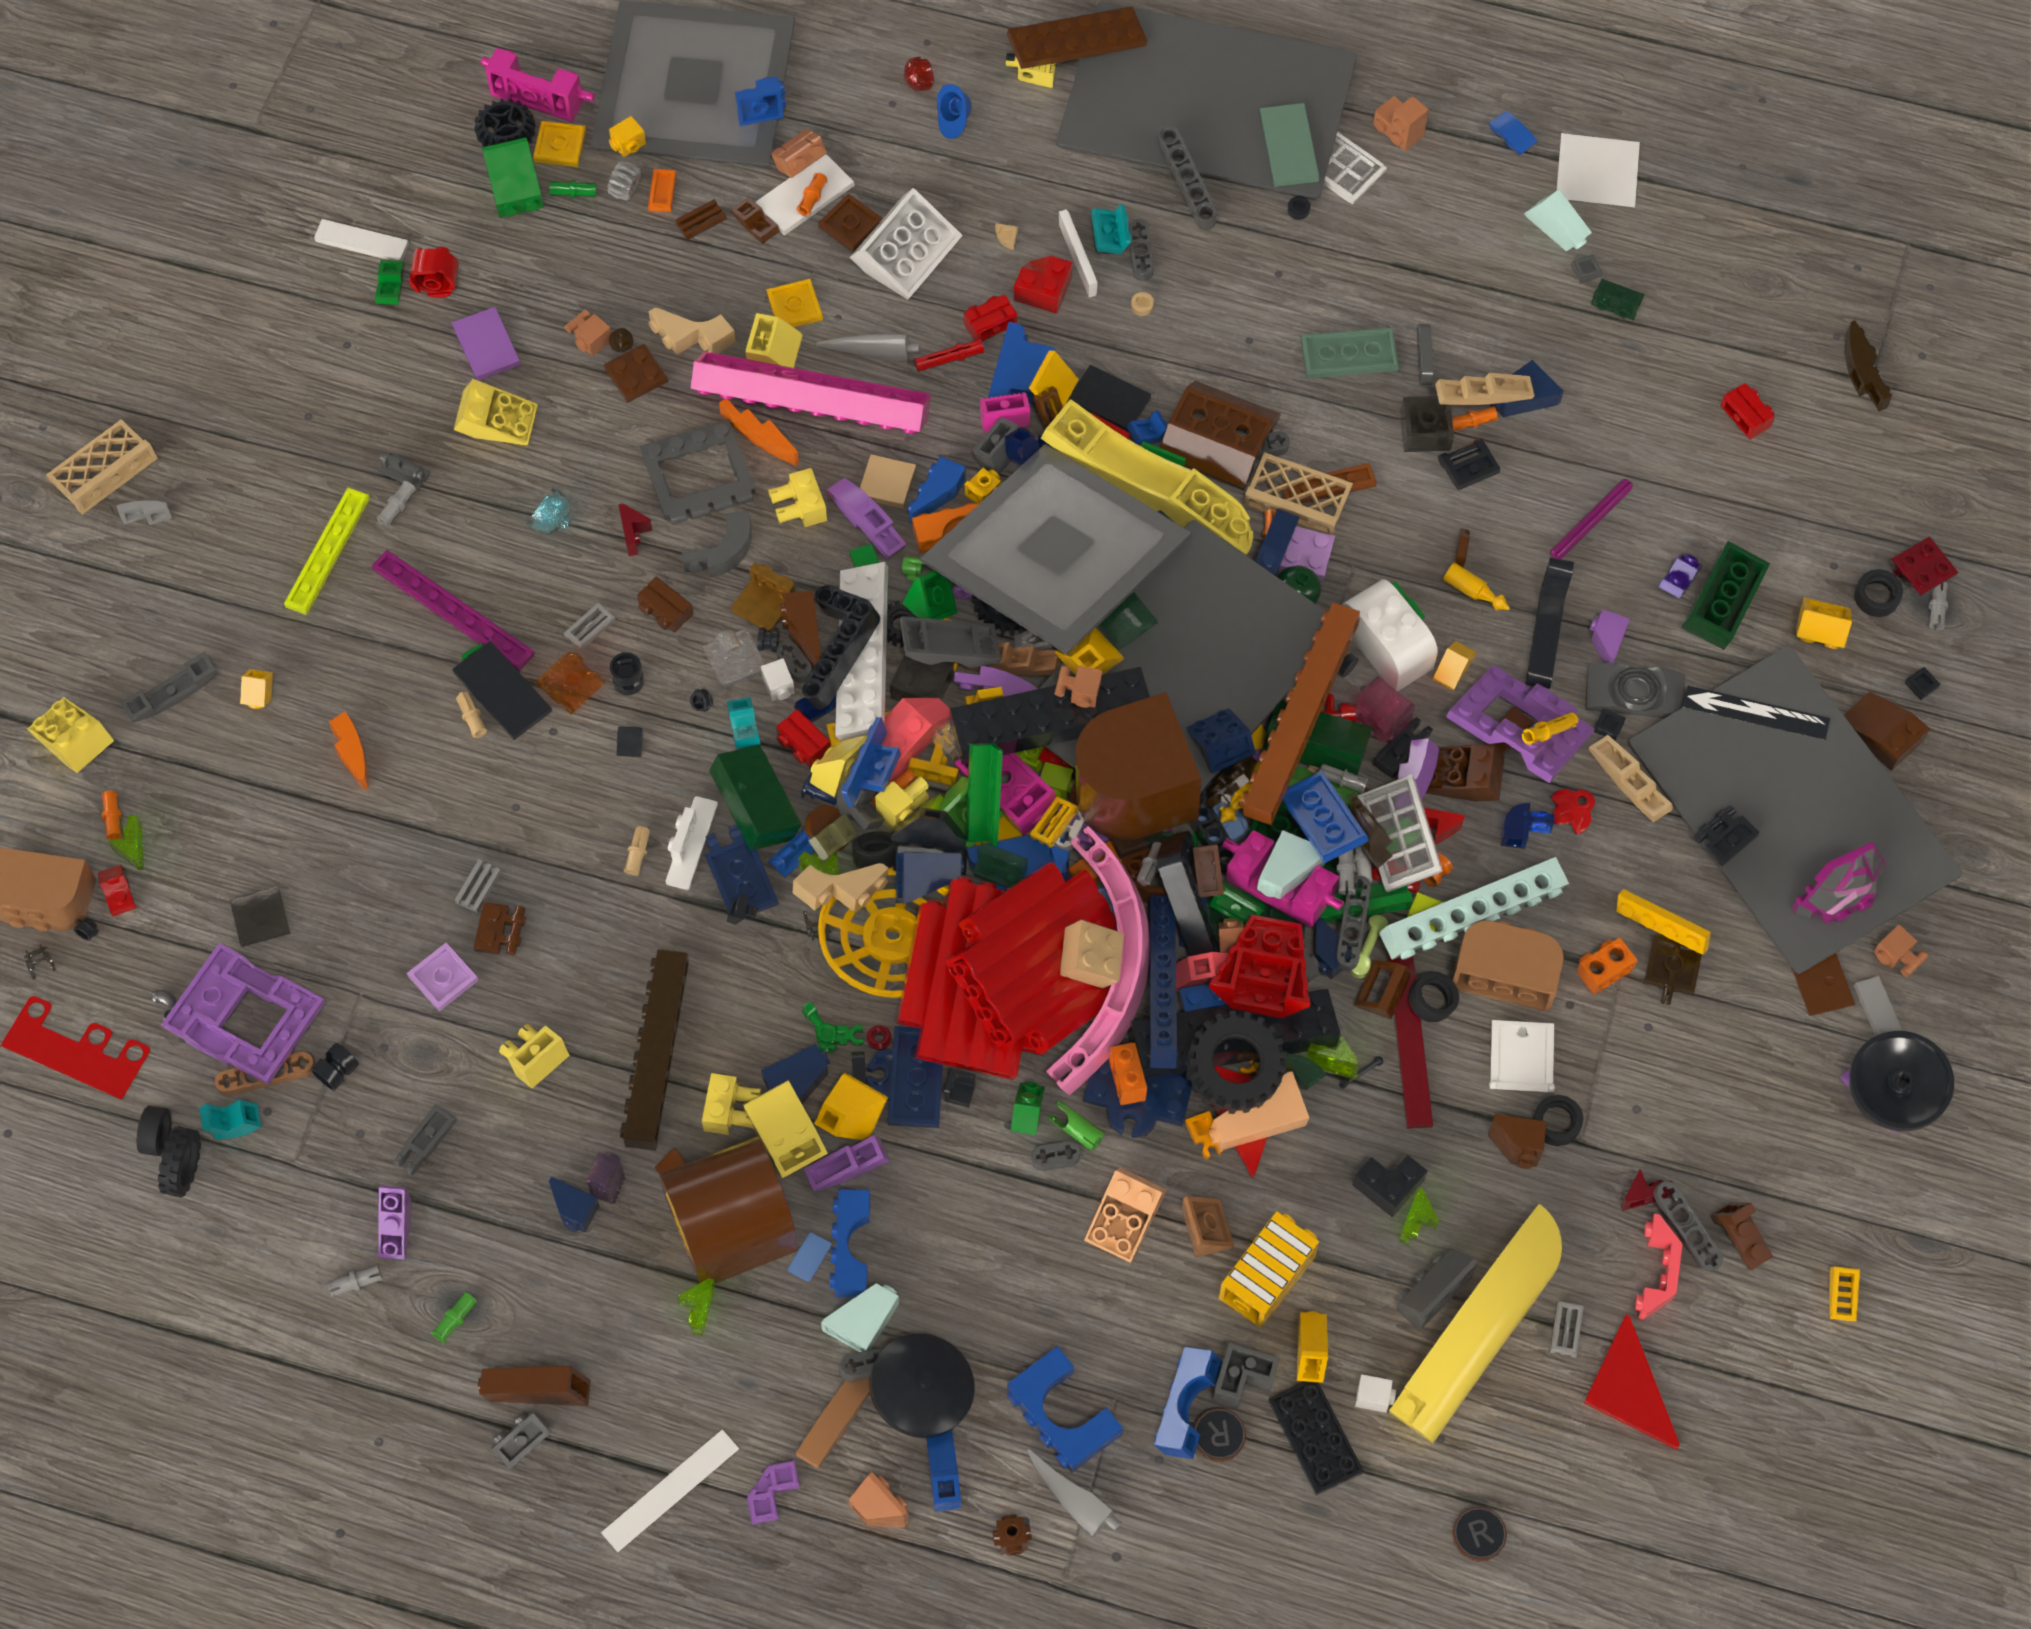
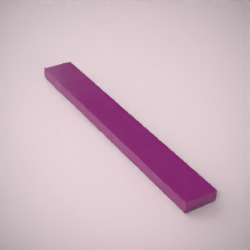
[371,550,535,672]

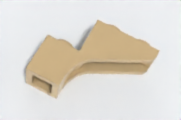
[648,308,736,355]
[793,863,888,912]

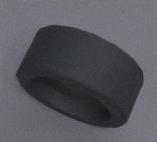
[1854,569,1903,617]
[852,831,899,869]
[1408,972,1459,1022]
[1533,1095,1584,1147]
[136,1105,171,1156]

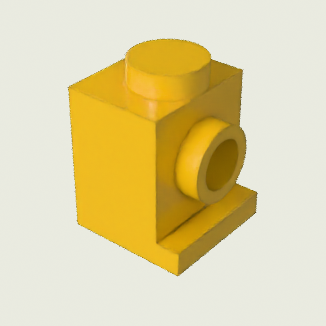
[965,468,1001,504]

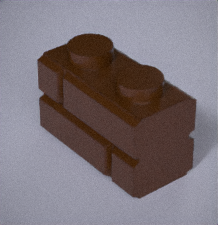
[637,577,693,632]

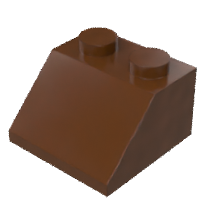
[1488,1114,1546,1169]

